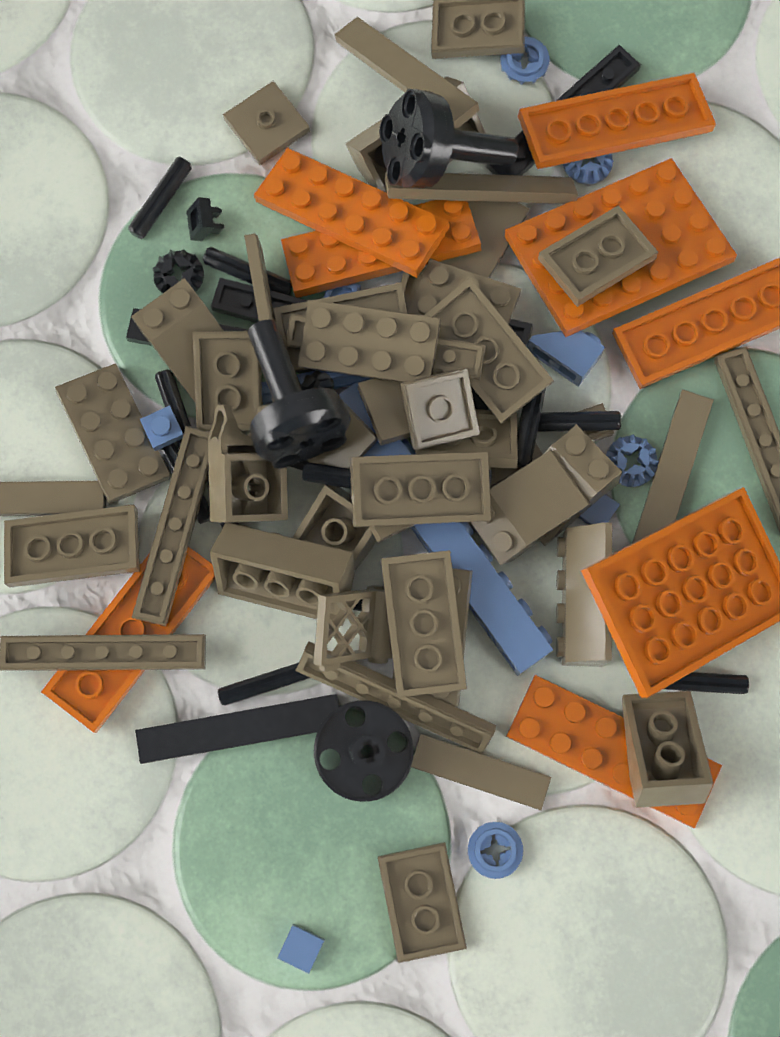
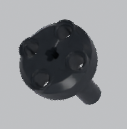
[379,89,518,189]
[247,319,351,469]
[314,700,414,802]

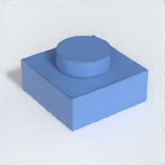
[140,405,184,451]

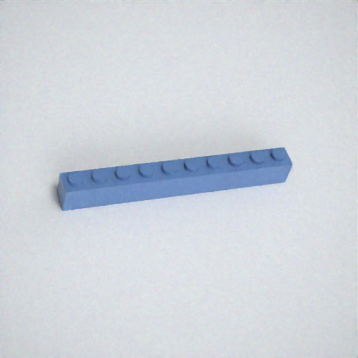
[339,381,553,676]

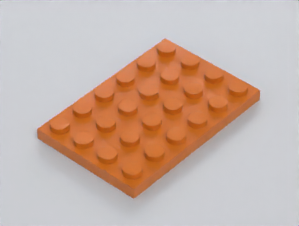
[504,158,737,337]
[581,487,780,698]

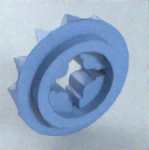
[500,37,550,85]
[563,154,613,184]
[606,434,659,487]
[468,822,523,879]

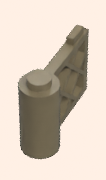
[314,585,393,672]

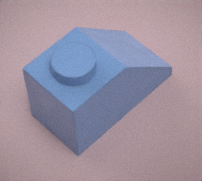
[528,331,605,387]

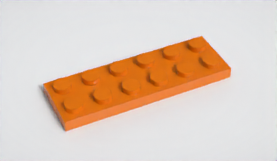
[518,73,716,169]
[254,148,450,278]
[281,200,481,298]
[612,258,780,389]
[41,547,215,733]
[506,675,722,828]

